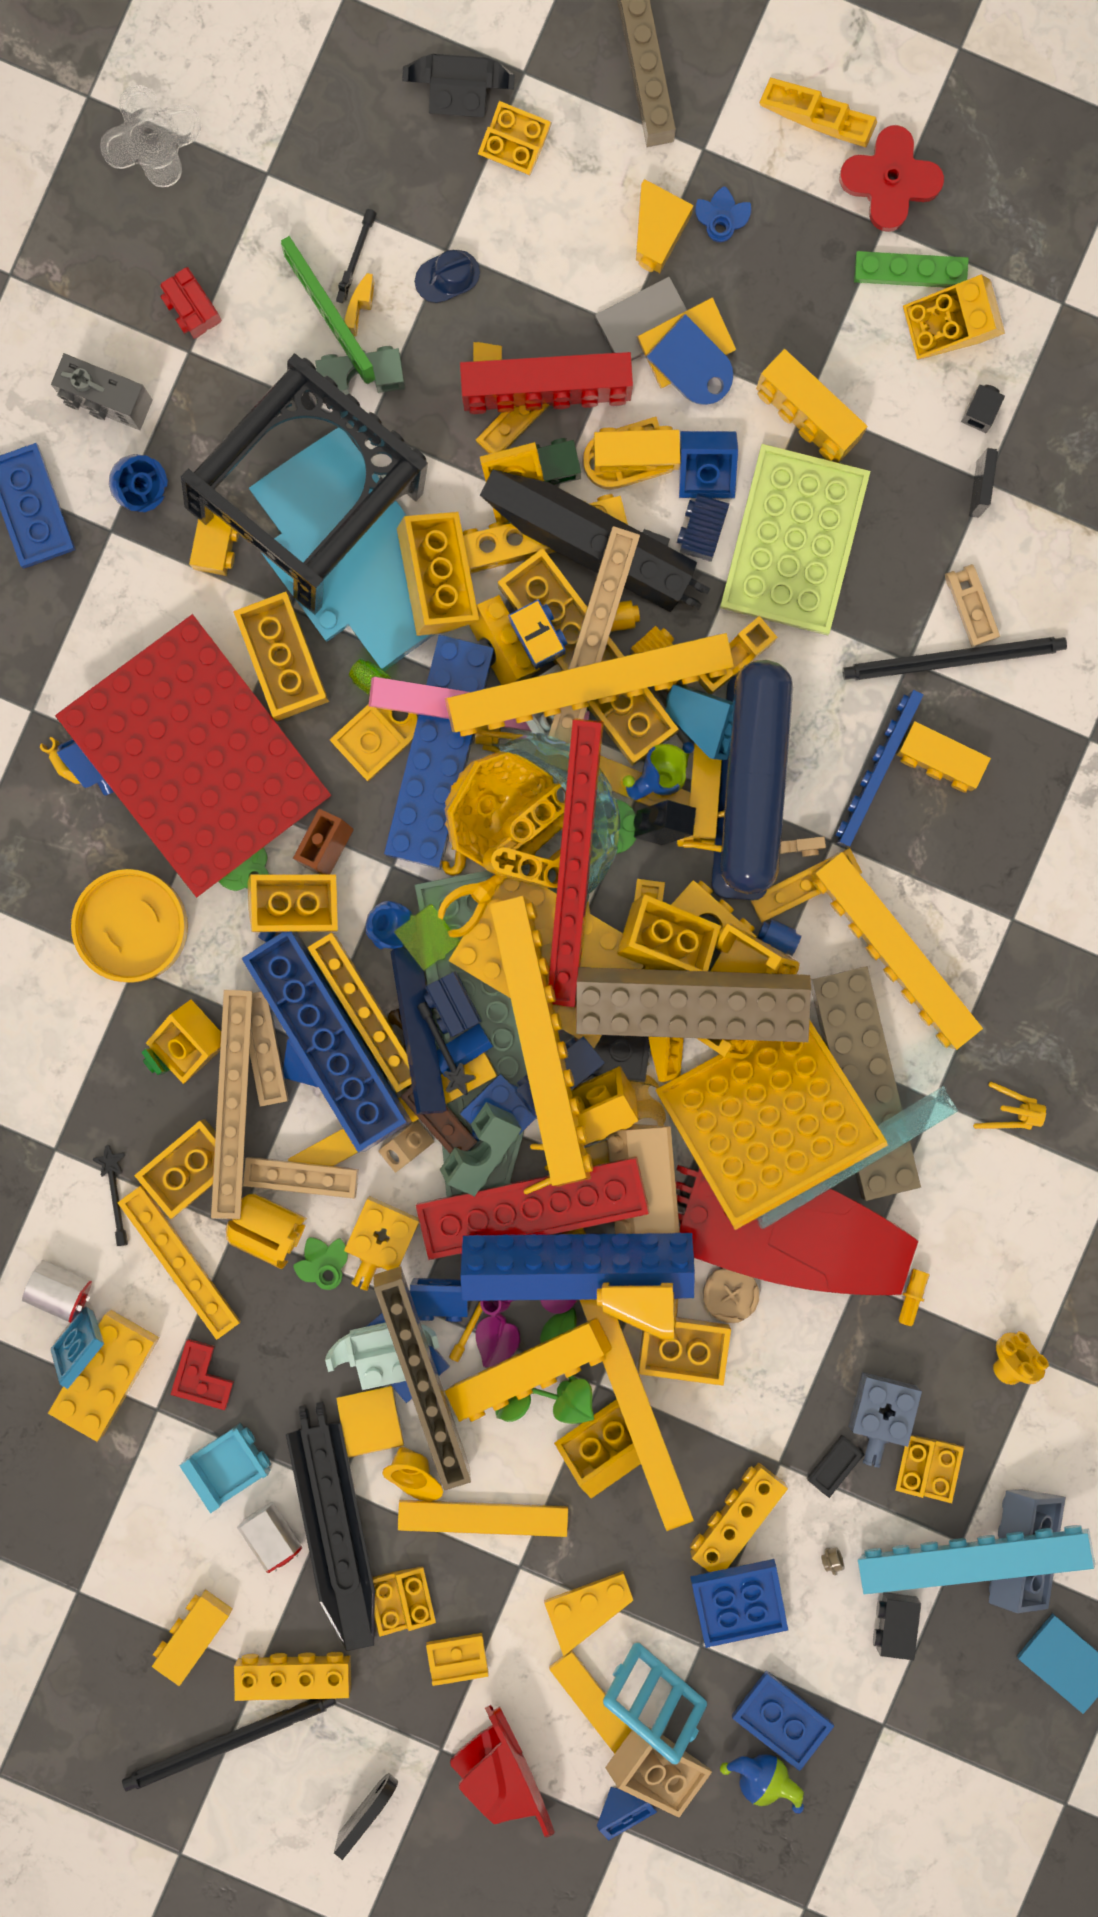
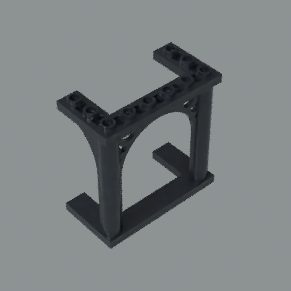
[181,353,428,615]

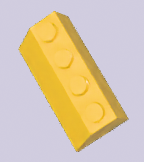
[397,512,479,636]

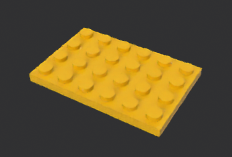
[449,878,644,1048]

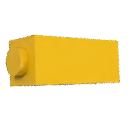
[636,179,694,273]

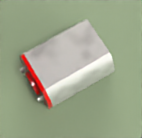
[22,1260,92,1323]
[237,1502,303,1573]

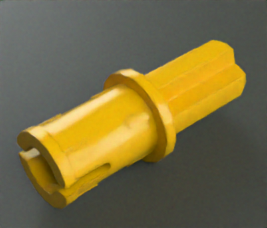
[899,1269,930,1326]

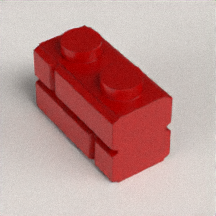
[160,267,222,338]

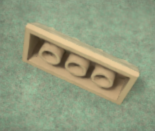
[607,1124,680,1234]

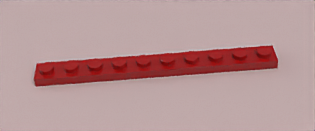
[548,718,604,1008]

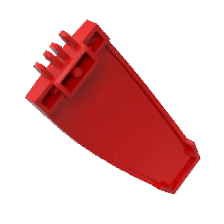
[675,1165,919,1295]

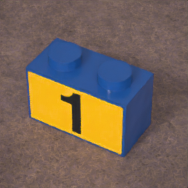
[508,599,568,670]

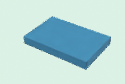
[51,1307,104,1389]
[1017,1613,1098,1714]

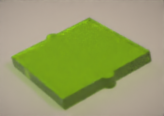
[394,904,460,970]

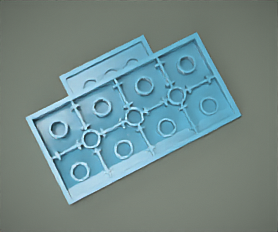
[249,427,435,672]

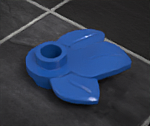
[695,186,751,242]

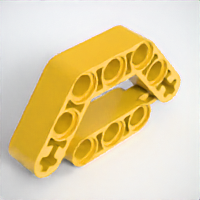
[483,770,611,888]

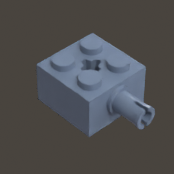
[848,1372,922,1468]

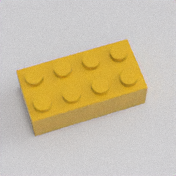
[756,349,868,463]
[233,592,329,721]
[48,1310,160,1442]

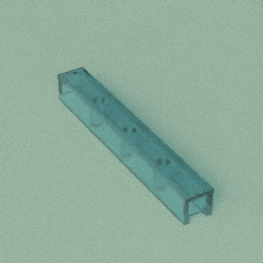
[755,1086,958,1229]

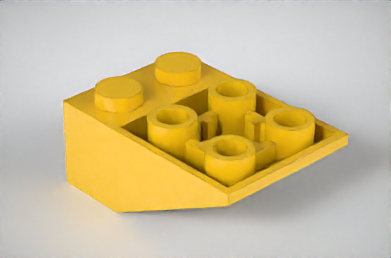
[903,274,1005,360]

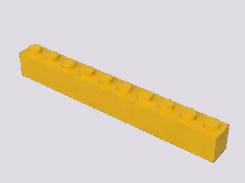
[445,633,734,737]
[490,896,593,1186]

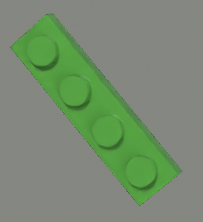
[854,251,968,288]

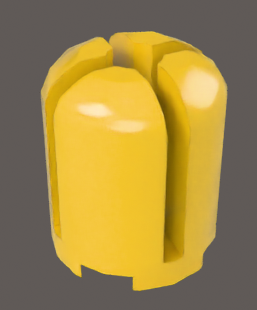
[226,1194,307,1269]

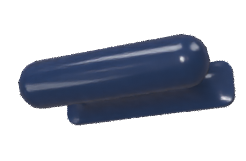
[711,660,793,901]

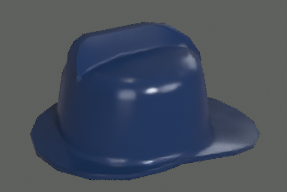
[414,249,480,303]

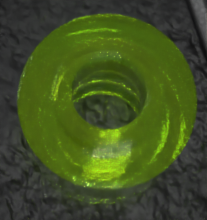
[349,659,391,696]

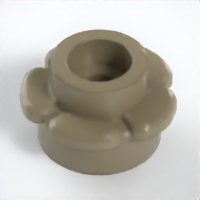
[821,1547,845,1575]

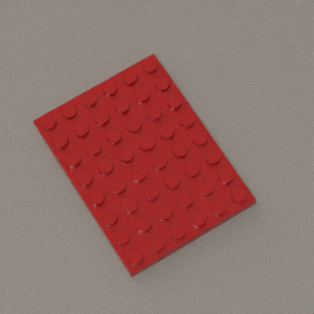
[55,614,332,898]

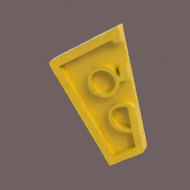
[544,1571,633,1656]

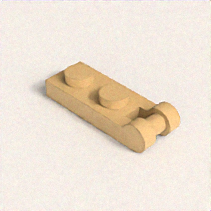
[945,564,1000,647]

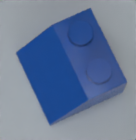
[679,431,738,498]
[410,1278,469,1322]

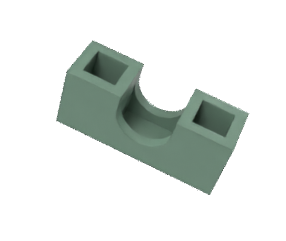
[315,346,405,395]
[440,1102,522,1196]

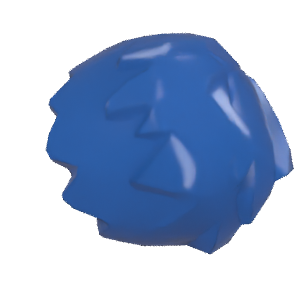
[365,901,417,949]

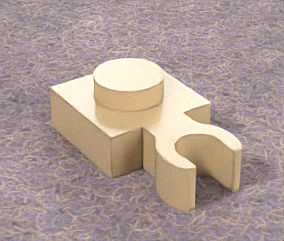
[780,837,826,857]

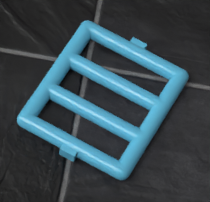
[603,1643,707,1765]

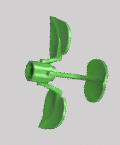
[495,1307,594,1424]

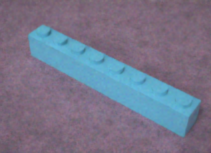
[858,1525,1095,1594]

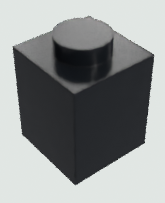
[961,384,1005,433]

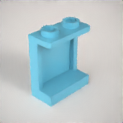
[179,1423,271,1513]

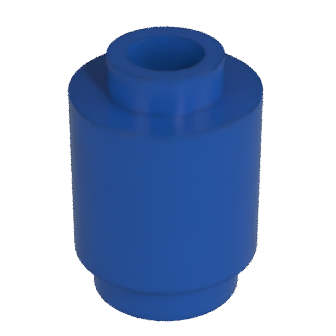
[757,919,801,956]

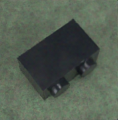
[634,800,696,845]
[873,1592,921,1661]

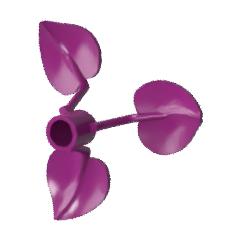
[461,1253,577,1368]

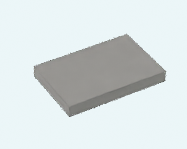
[595,277,687,361]

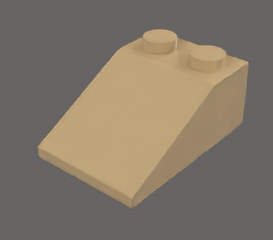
[605,1726,712,1817]

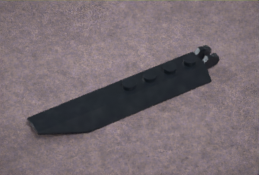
[480,469,711,612]
[286,1402,375,1651]

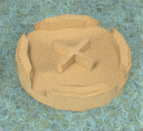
[703,1268,759,1323]

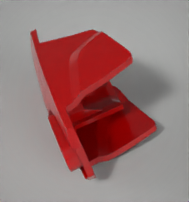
[450,1705,555,1837]

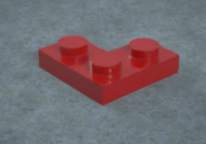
[171,1339,234,1410]

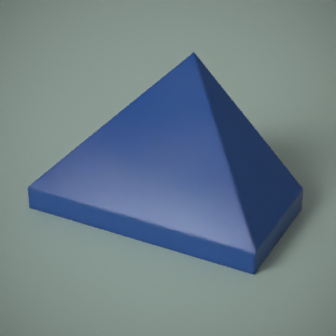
[283,1039,318,1087]
[597,1787,657,1841]

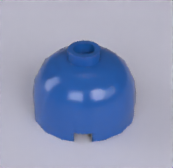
[109,454,168,512]

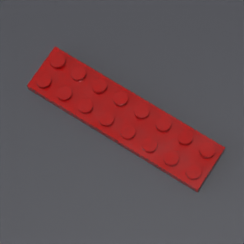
[416,1157,650,1260]

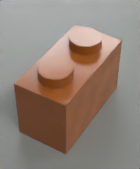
[293,809,354,875]

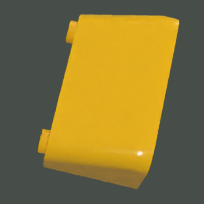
[697,923,800,1059]
[597,1283,678,1340]

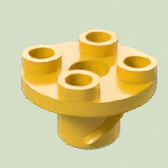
[993,1331,1049,1385]

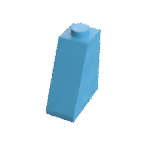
[665,685,733,760]

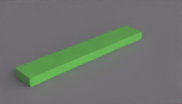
[281,236,376,384]

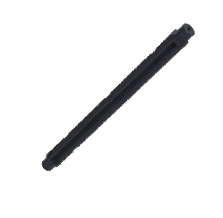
[842,637,1067,681]
[122,1699,336,1792]

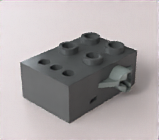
[51,353,153,430]

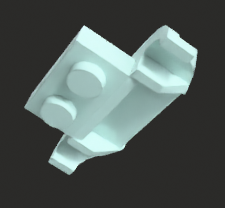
[325,1323,440,1390]

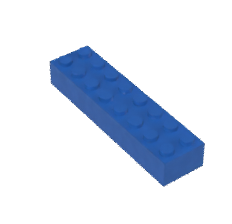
[384,635,495,870]
[241,932,412,1153]
[461,1233,695,1301]

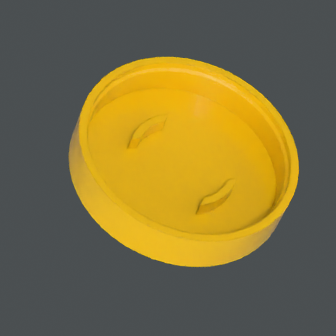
[71,869,188,983]

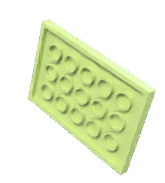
[720,444,871,636]

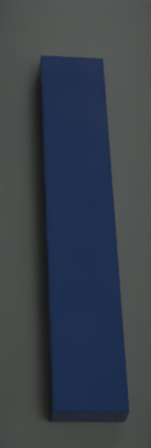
[390,948,447,1114]

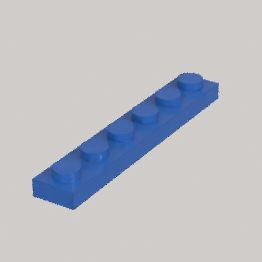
[835,690,924,849]

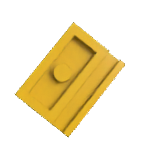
[426,1633,489,1686]

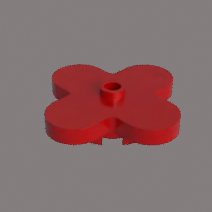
[839,125,944,232]

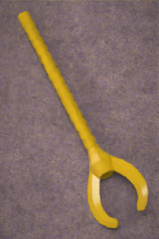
[438,797,597,938]

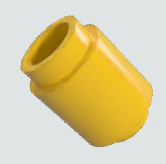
[610,600,640,632]

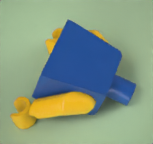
[40,737,113,795]

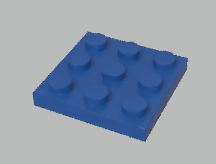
[690,1559,788,1648]

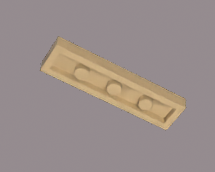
[249,992,289,1107]
[243,1157,359,1199]

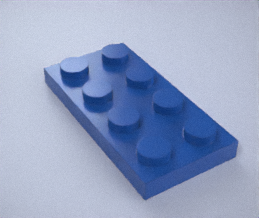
[0,443,76,569]

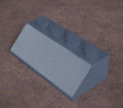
[989,1489,1066,1613]

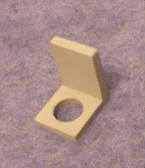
[379,1120,434,1173]

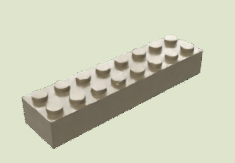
[811,966,921,1201]
[576,967,811,1042]

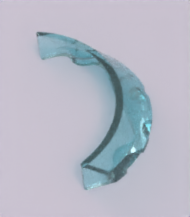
[499,732,620,894]

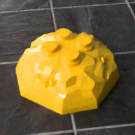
[444,749,554,874]

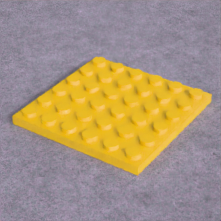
[655,1021,888,1230]

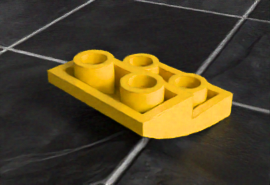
[478,101,552,175]
[336,1386,404,1458]
[895,1435,964,1503]
[372,1567,436,1637]

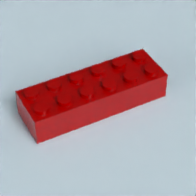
[460,352,633,414]

